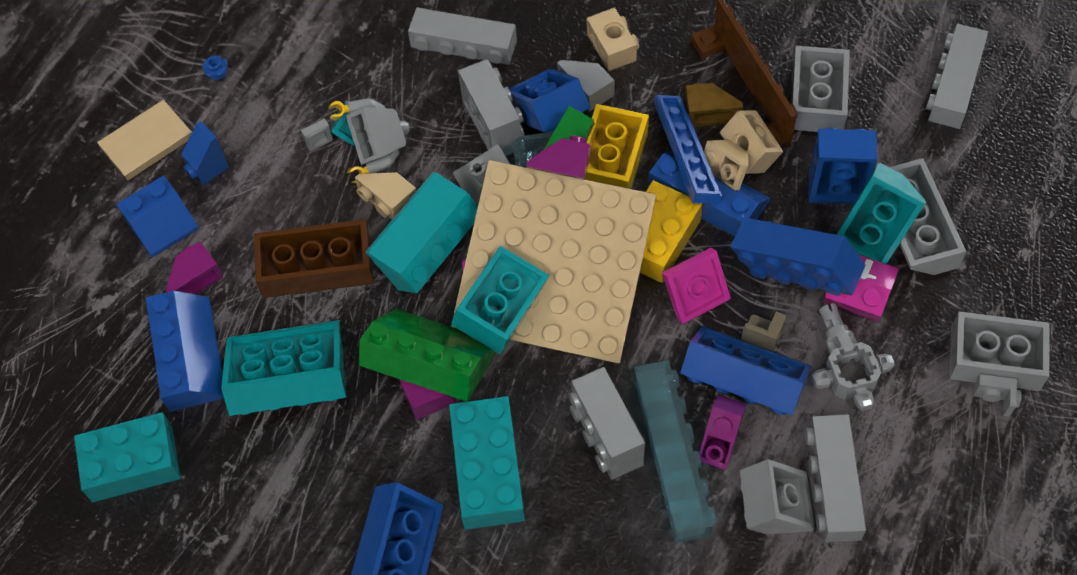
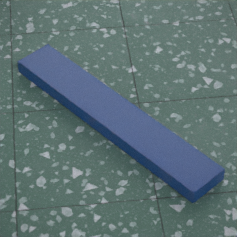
[654,95,722,204]

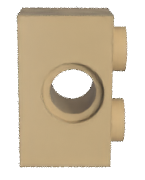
[587,8,639,71]
[720,110,784,174]

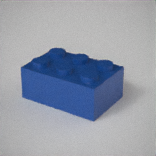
[509,69,590,133]
[808,128,877,204]

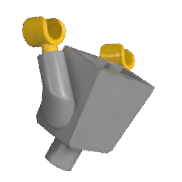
[328,98,410,183]

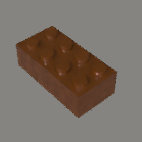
[254,219,374,298]

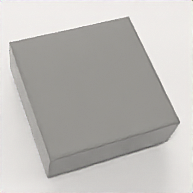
[301,118,333,152]

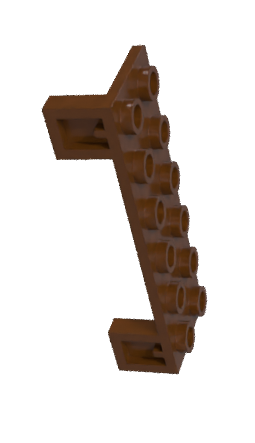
[691,0,797,149]

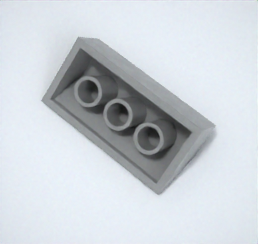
[889,158,966,275]

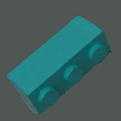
[836,162,926,264]

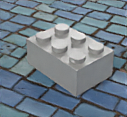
[790,46,850,132]
[458,59,525,156]
[949,312,1049,391]
[569,367,645,480]

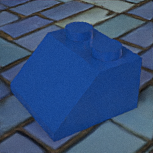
[116,175,199,258]

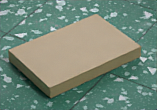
[97,100,192,181]

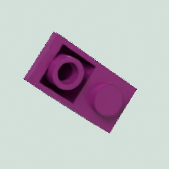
[697,395,747,470]

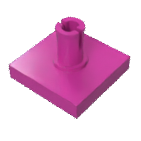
[662,248,731,324]

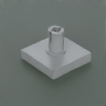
[453,144,511,205]

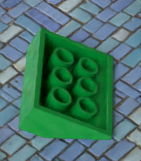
[359,309,497,402]

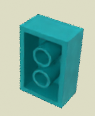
[74,412,181,502]

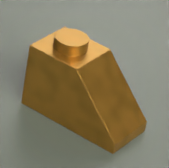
[685,83,743,126]

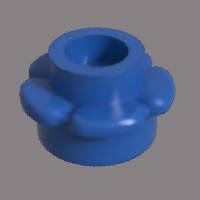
[202,56,228,80]

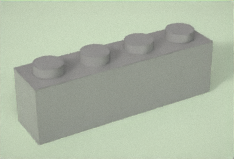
[408,8,517,65]
[926,24,988,129]
[805,415,866,542]

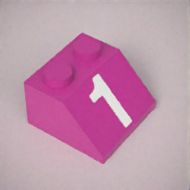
[824,255,899,322]

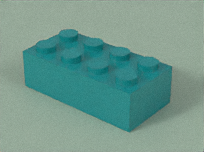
[449,396,525,530]

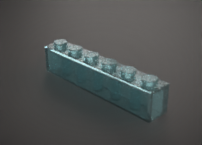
[634,360,717,544]

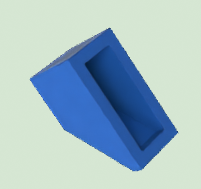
[181,121,229,185]

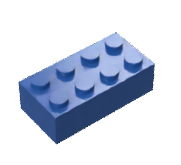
[730,218,866,296]

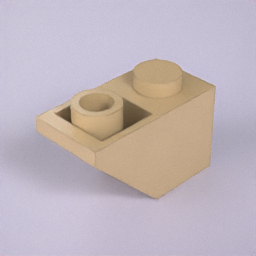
[703,140,748,191]
[355,172,417,220]

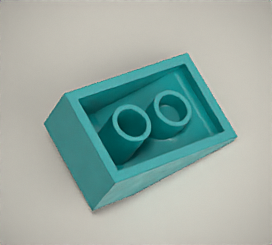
[451,245,550,355]

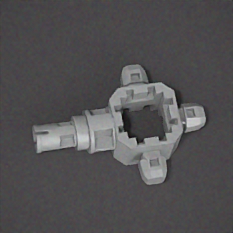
[811,303,895,411]

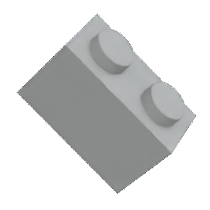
[740,459,815,534]

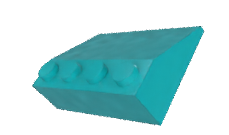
[221,320,346,416]

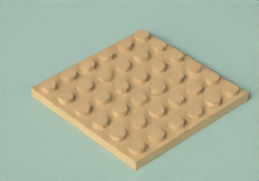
[451,160,656,364]

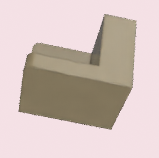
[741,312,787,352]

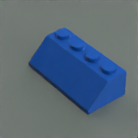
[648,151,770,236]
[146,291,224,412]
[680,326,812,415]
[351,482,444,575]

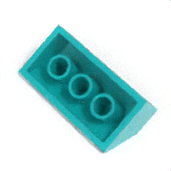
[365,172,478,293]

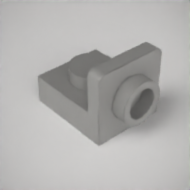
[973,374,1021,417]

